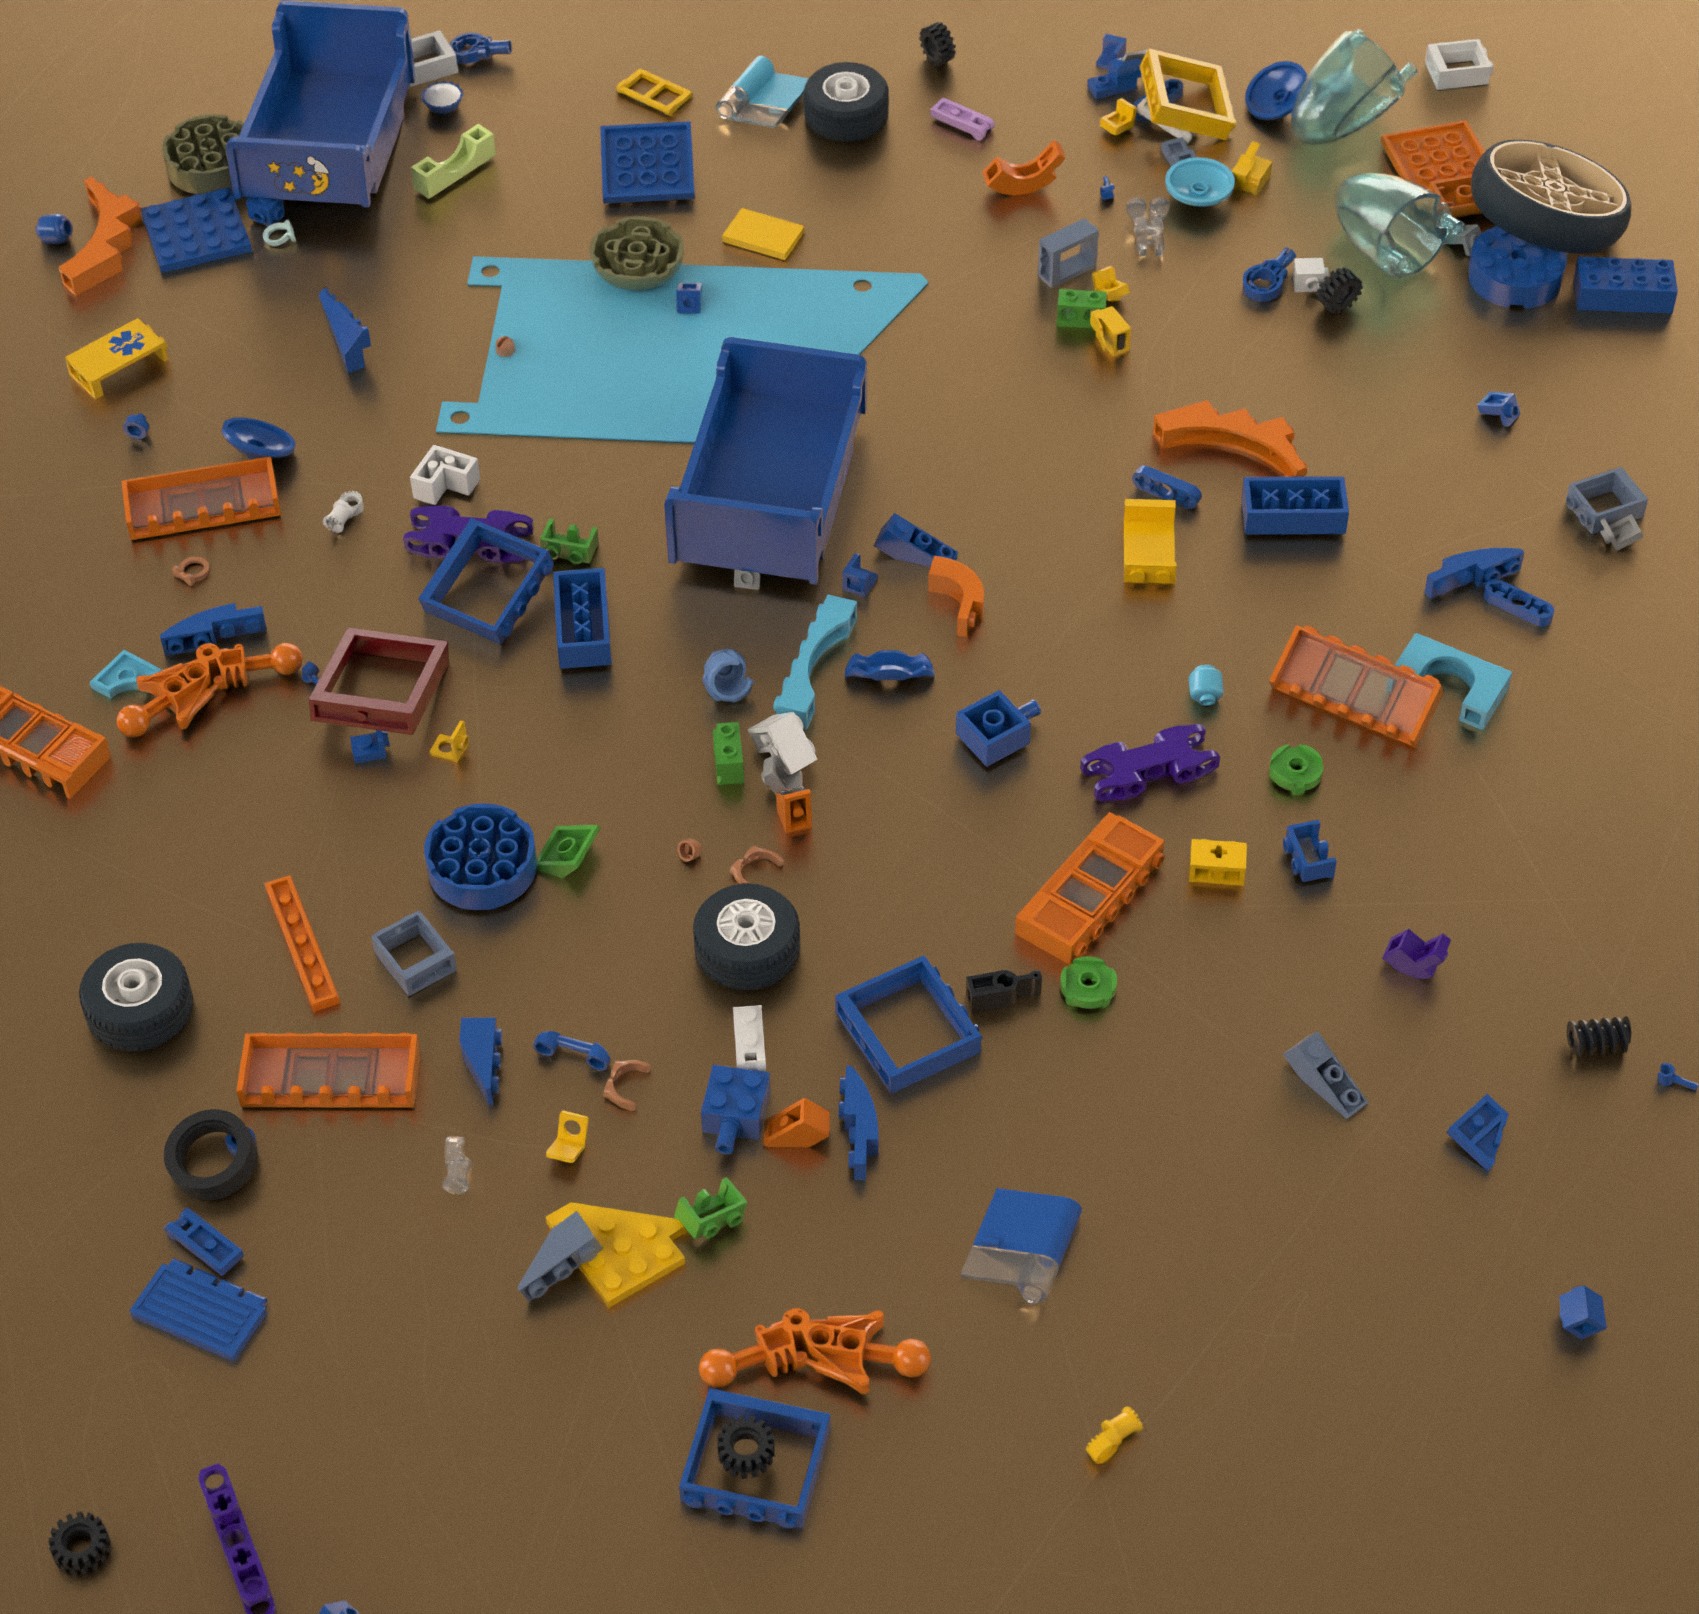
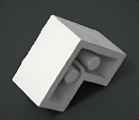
[410,445,480,505]
[747,712,818,775]

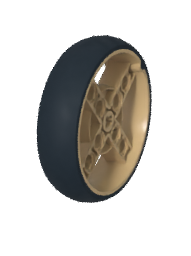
[1471,139,1631,254]

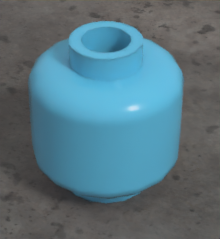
[1188,665,1224,706]

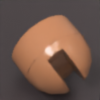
[495,336,515,357]
[677,839,702,862]

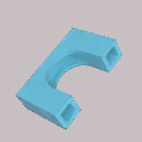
[1386,633,1512,730]

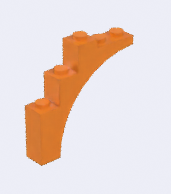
[59,176,142,296]
[1153,400,1307,477]

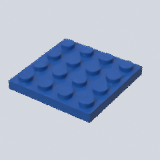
[600,121,695,203]
[141,187,252,273]

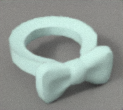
[263,220,296,246]

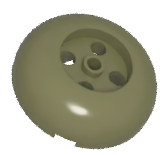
[590,217,684,291]

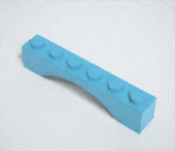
[773,594,857,730]

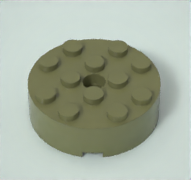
[162,114,244,194]

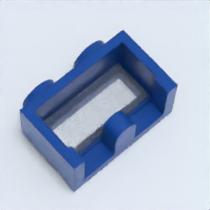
[1283,820,1337,882]

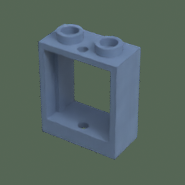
[1038,218,1099,288]
[1565,467,1648,534]
[371,910,457,997]

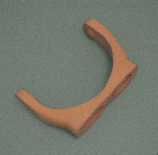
[729,845,784,884]
[603,1060,651,1111]

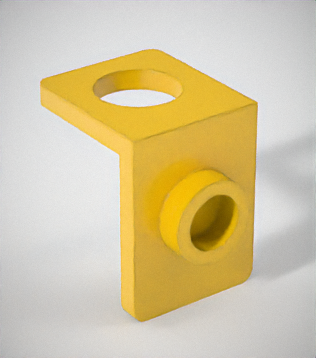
[430,720,469,763]
[546,1111,589,1163]

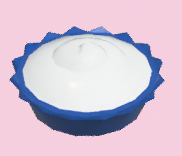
[420,81,464,114]

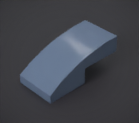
[1161,137,1197,166]

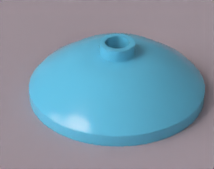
[1165,157,1235,207]

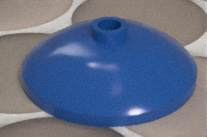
[1245,61,1309,120]
[222,418,296,460]

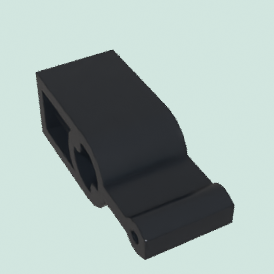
[966,970,1042,1013]

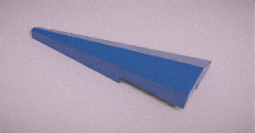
[319,288,371,373]

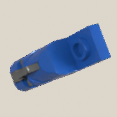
[1087,50,1148,99]

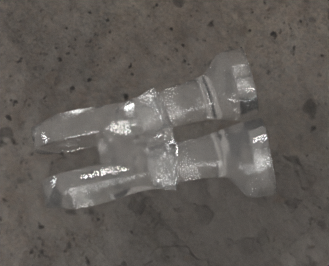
[1126,197,1170,256]

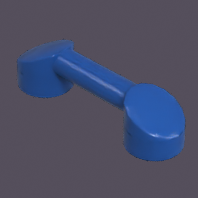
[533,1031,611,1071]

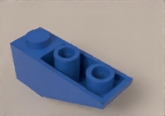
[874,513,958,567]
[459,1017,503,1105]

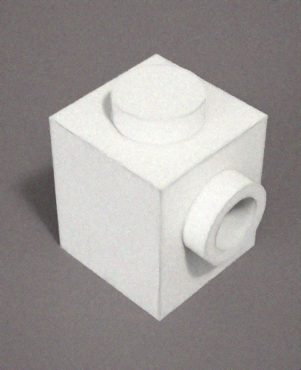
[1292,258,1329,292]

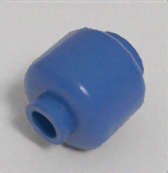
[36,213,73,245]

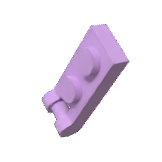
[930,98,995,140]

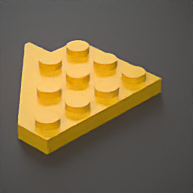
[546,1202,688,1308]

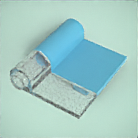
[716,56,809,129]

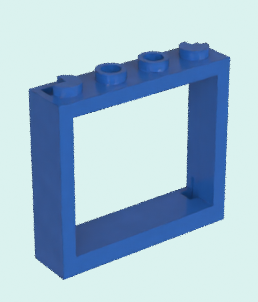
[418,518,554,645]
[835,955,983,1094]
[679,1388,831,1529]

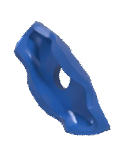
[844,650,935,680]

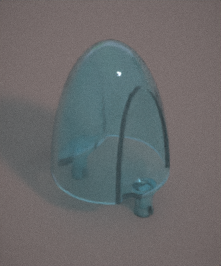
[1291,29,1418,145]
[1335,173,1464,278]

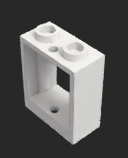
[409,30,458,87]
[1425,39,1493,90]

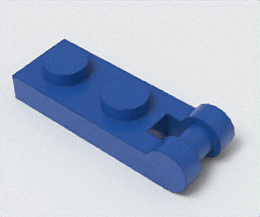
[164,1207,244,1276]

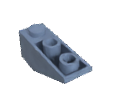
[1283,1031,1368,1119]
[517,1211,603,1302]

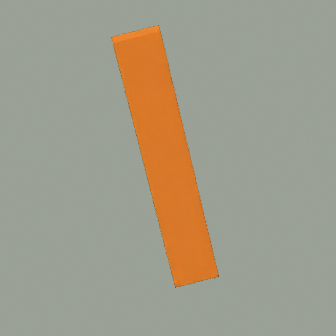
[264,875,340,1012]

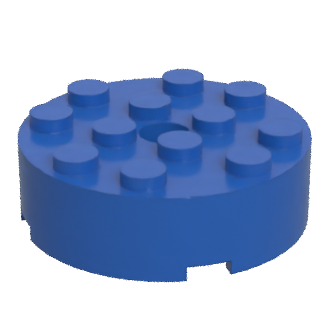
[1468,225,1567,309]
[424,803,537,910]

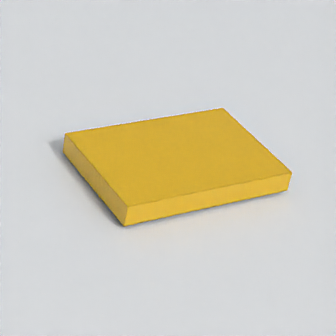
[722,208,805,260]

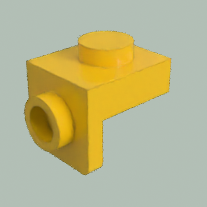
[1100,98,1137,136]
[1092,266,1130,302]

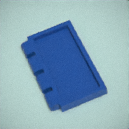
[129,1258,267,1362]

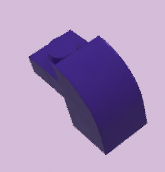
[1382,929,1451,979]

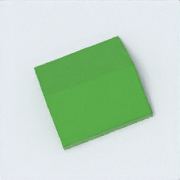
[537,825,601,878]

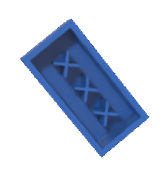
[1573,257,1678,313]
[1241,476,1349,534]
[553,568,612,669]

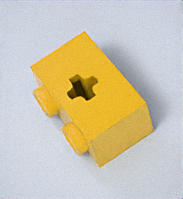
[1189,839,1247,886]

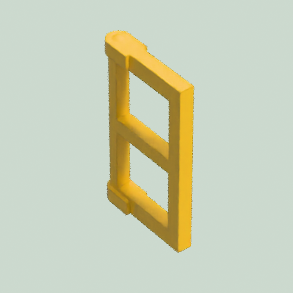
[616,68,693,116]

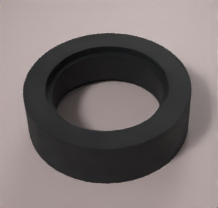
[164,1109,258,1200]

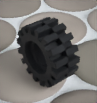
[919,22,956,66]
[1317,267,1363,314]
[717,1415,775,1479]
[48,1512,111,1576]

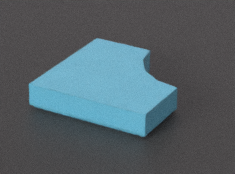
[89,650,162,699]

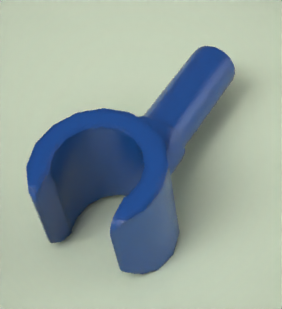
[1100,176,1115,200]
[302,662,319,685]
[1658,1063,1699,1091]

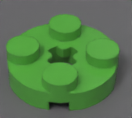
[1269,744,1323,795]
[1060,956,1117,1009]

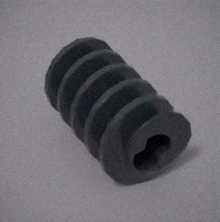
[1566,1016,1632,1057]

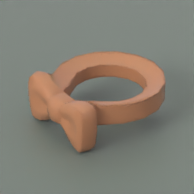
[172,557,210,586]

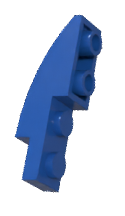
[1425,548,1524,599]
[160,603,267,656]
[839,1066,879,1180]

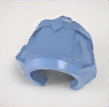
[702,648,755,703]

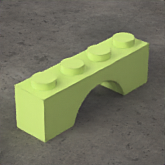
[411,124,496,199]

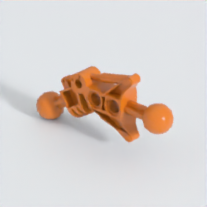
[116,642,303,737]
[698,1308,931,1394]

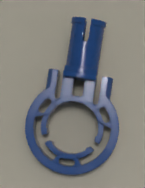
[449,32,512,64]
[1243,247,1296,302]

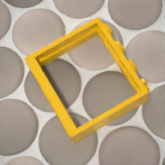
[1140,49,1236,140]

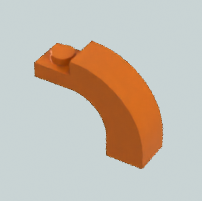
[982,140,1066,195]
[928,556,984,637]

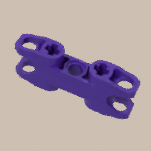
[403,505,534,563]
[1080,724,1220,802]
[198,1463,277,1614]

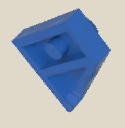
[1446,1094,1509,1171]

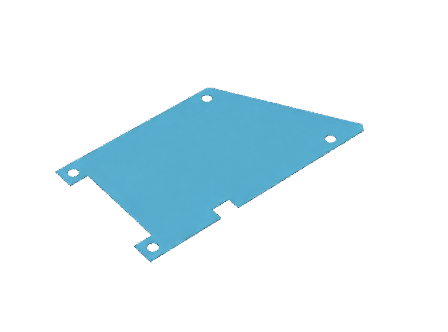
[436,256,929,443]

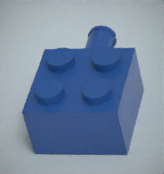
[956,690,1041,767]
[701,1065,771,1154]

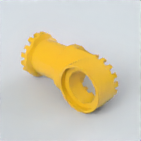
[1085,1406,1143,1464]

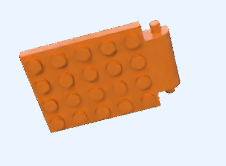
[1380,120,1485,220]

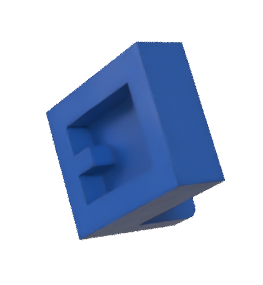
[676,283,702,313]
[1477,392,1520,427]
[350,730,390,764]

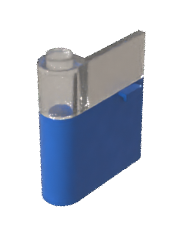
[960,1188,1082,1303]

